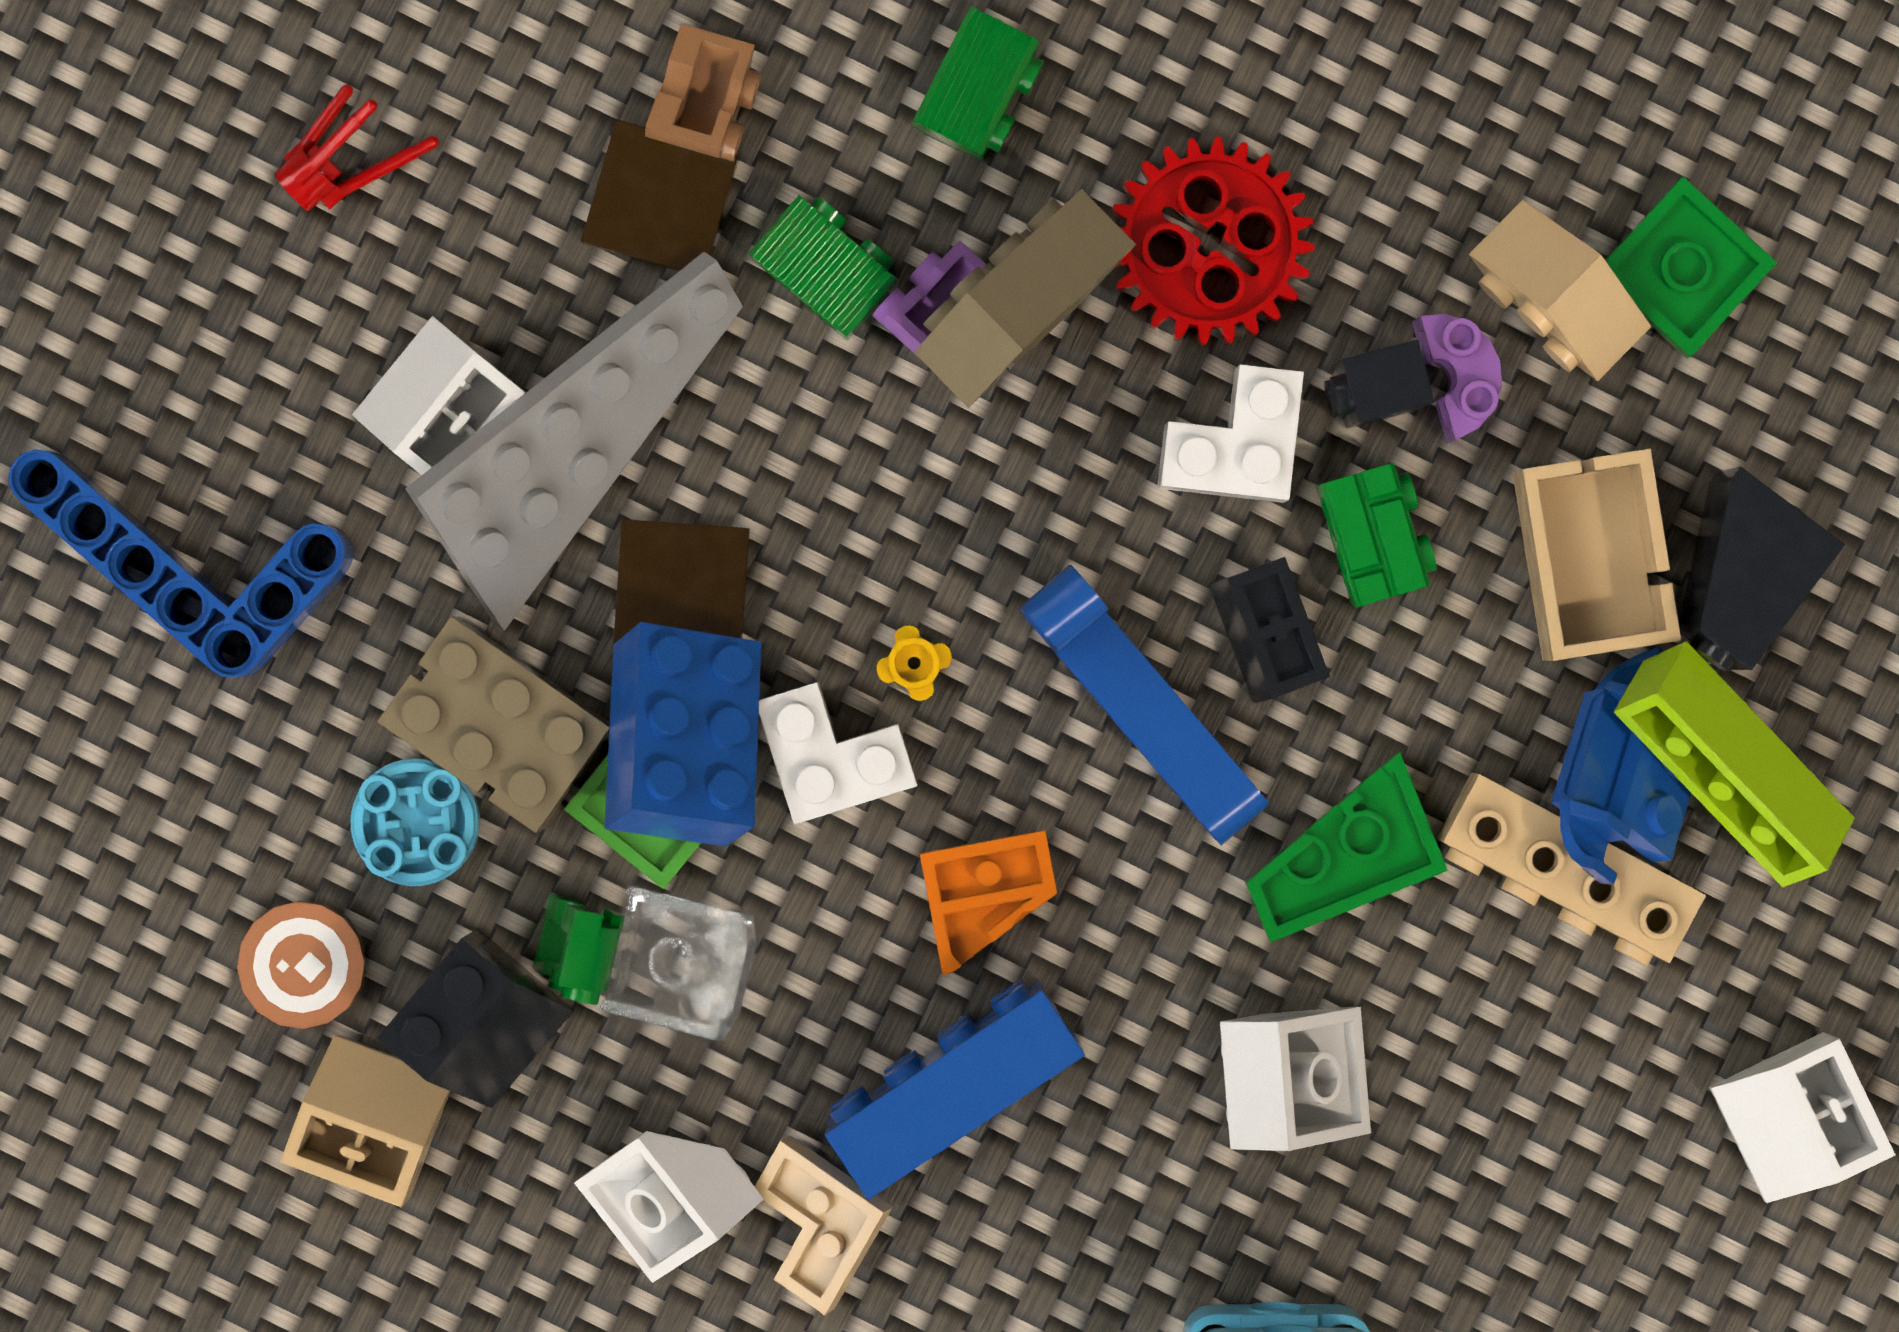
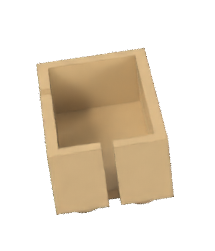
[1512,449,1681,661]

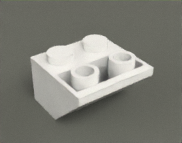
[352,316,526,475]
[1709,1032,1895,1203]

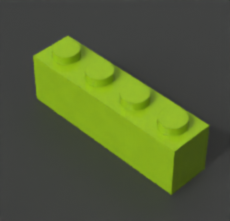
[1614,641,1855,888]

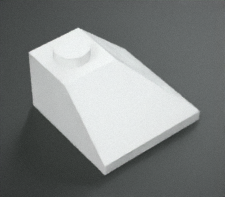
[574,1131,764,1283]

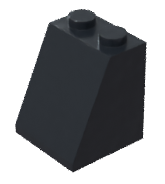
[1679,466,1845,673]
[376,929,575,1108]

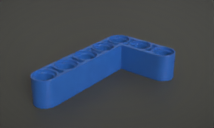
[9,449,354,678]
[1018,564,1270,846]

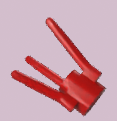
[274,84,439,212]

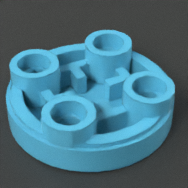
[350,758,480,886]

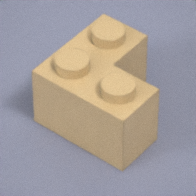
[1469,200,1651,381]

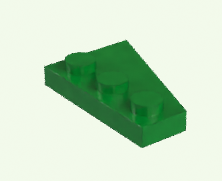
[1245,752,1448,943]

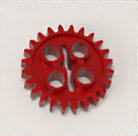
[1111,137,1315,346]

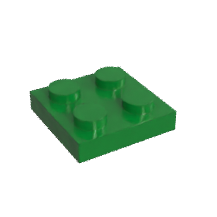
[1605,177,1777,359]

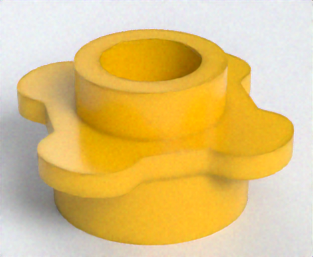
[877,626,952,701]

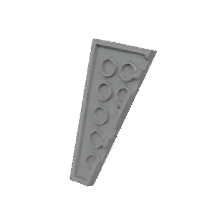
[405,252,743,631]

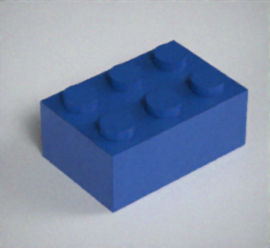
[605,622,761,846]

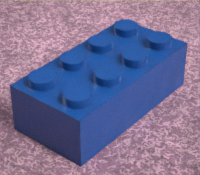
[824,979,1085,1200]

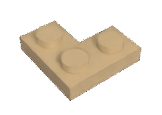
[755,1135,893,1315]

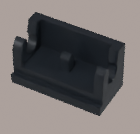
[1209,557,1330,704]

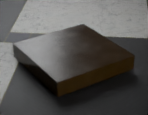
[581,119,740,272]
[613,519,750,646]

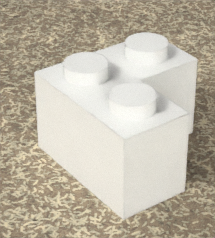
[1157,365,1304,503]
[759,682,917,825]

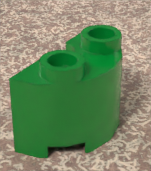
[533,893,625,1005]

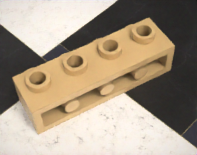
[1436,772,1706,966]

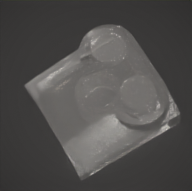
[599,885,756,1041]

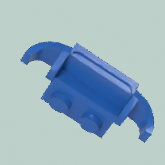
[1551,647,1691,885]

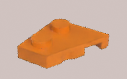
[920,829,1057,975]

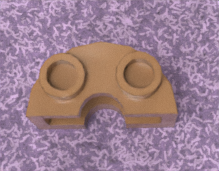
[645,23,761,161]

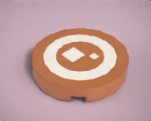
[237,901,366,1029]

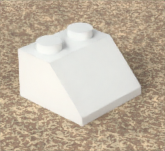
[1220,1007,1371,1151]

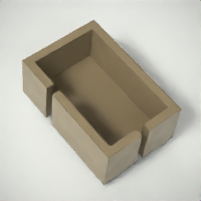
[914,189,1136,408]
[377,616,610,833]

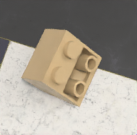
[280,1034,450,1207]

